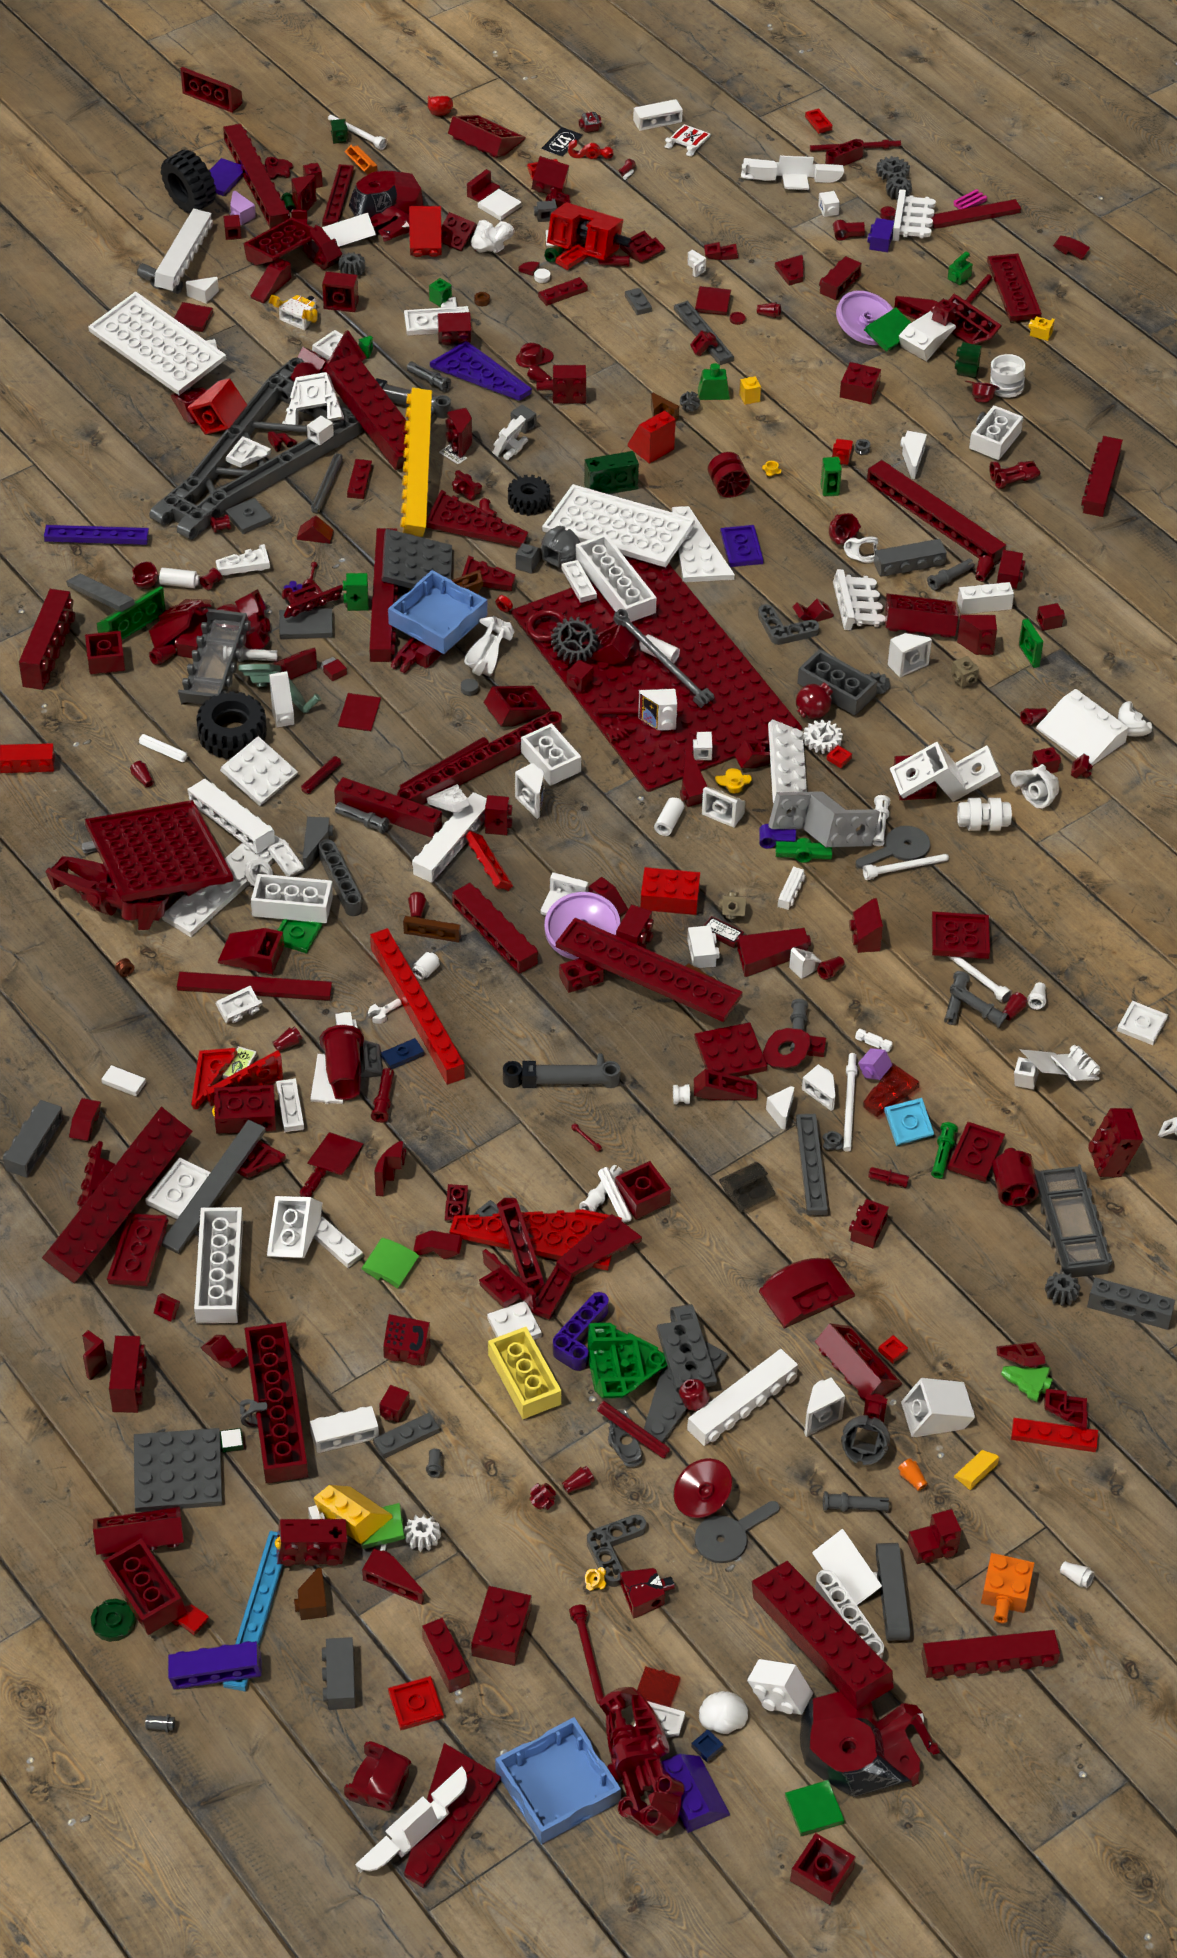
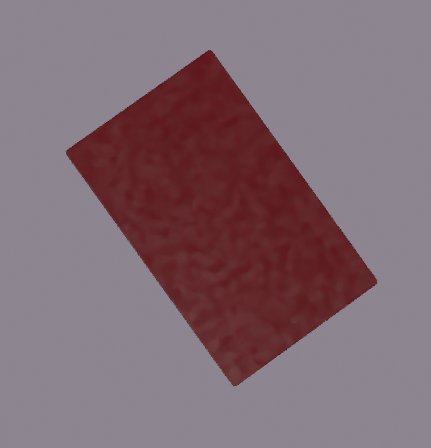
[511,561,802,792]

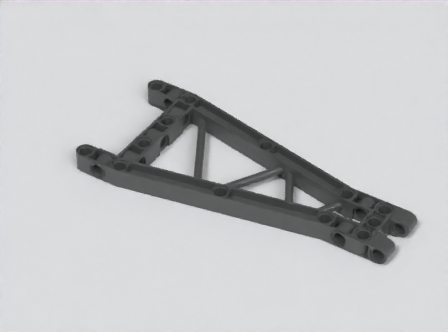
[149,358,365,540]

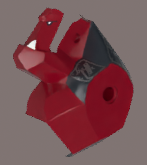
[349,171,423,242]
[800,1691,941,1797]

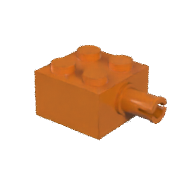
[981,1553,1034,1623]

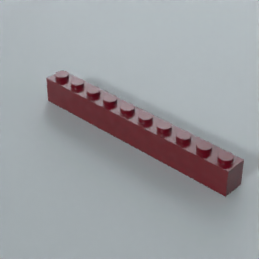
[223,124,290,229]
[867,460,1006,564]
[369,528,398,662]

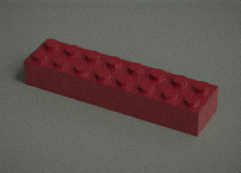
[326,354,407,470]
[244,1322,308,1483]
[751,1560,894,1710]

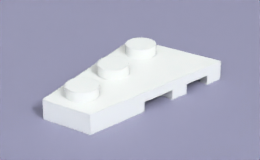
[216,544,270,576]

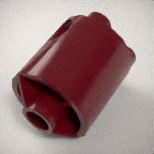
[992,1148,1038,1207]

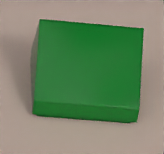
[358,336,373,359]

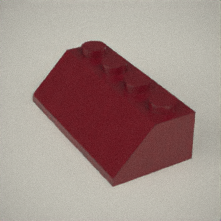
[180,67,243,113]
[815,1323,902,1400]
[93,1507,184,1557]

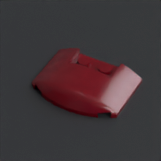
[759,1258,855,1329]

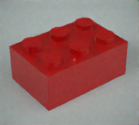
[640,867,700,915]

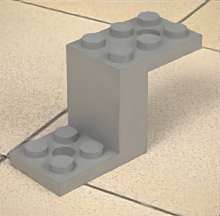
[768,792,880,847]

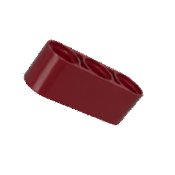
[825,139,864,166]

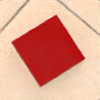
[388,1676,444,1731]

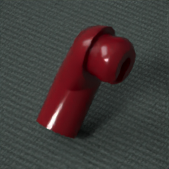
[618,159,636,176]
[479,498,497,518]

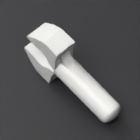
[368,999,402,1024]

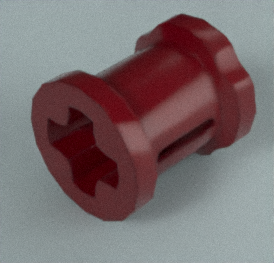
[210,514,231,533]
[199,568,222,590]

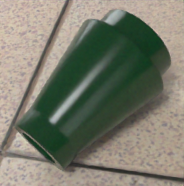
[544,245,564,263]

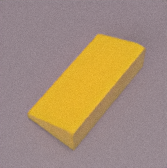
[954,1450,999,1490]

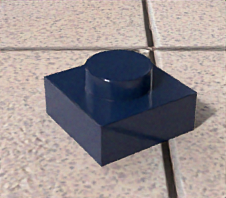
[691,1729,724,1762]

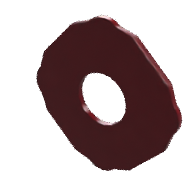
[763,1028,811,1069]

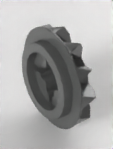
[866,671,890,694]

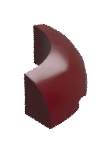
[235,589,271,649]

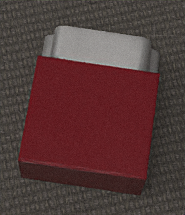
[320,657,347,681]

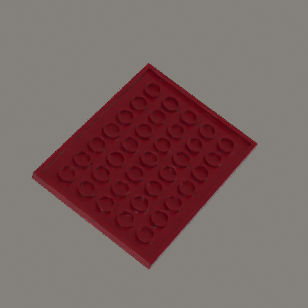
[85,800,233,902]

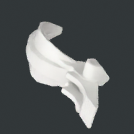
[464,616,514,677]

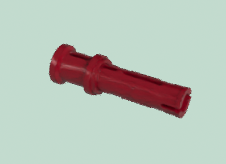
[371,1068,394,1123]

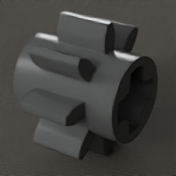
[680,391,700,412]

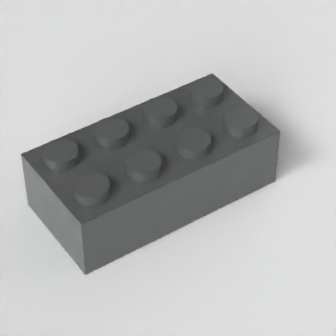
[797,649,877,715]

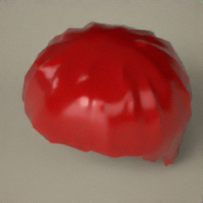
[427,96,453,116]

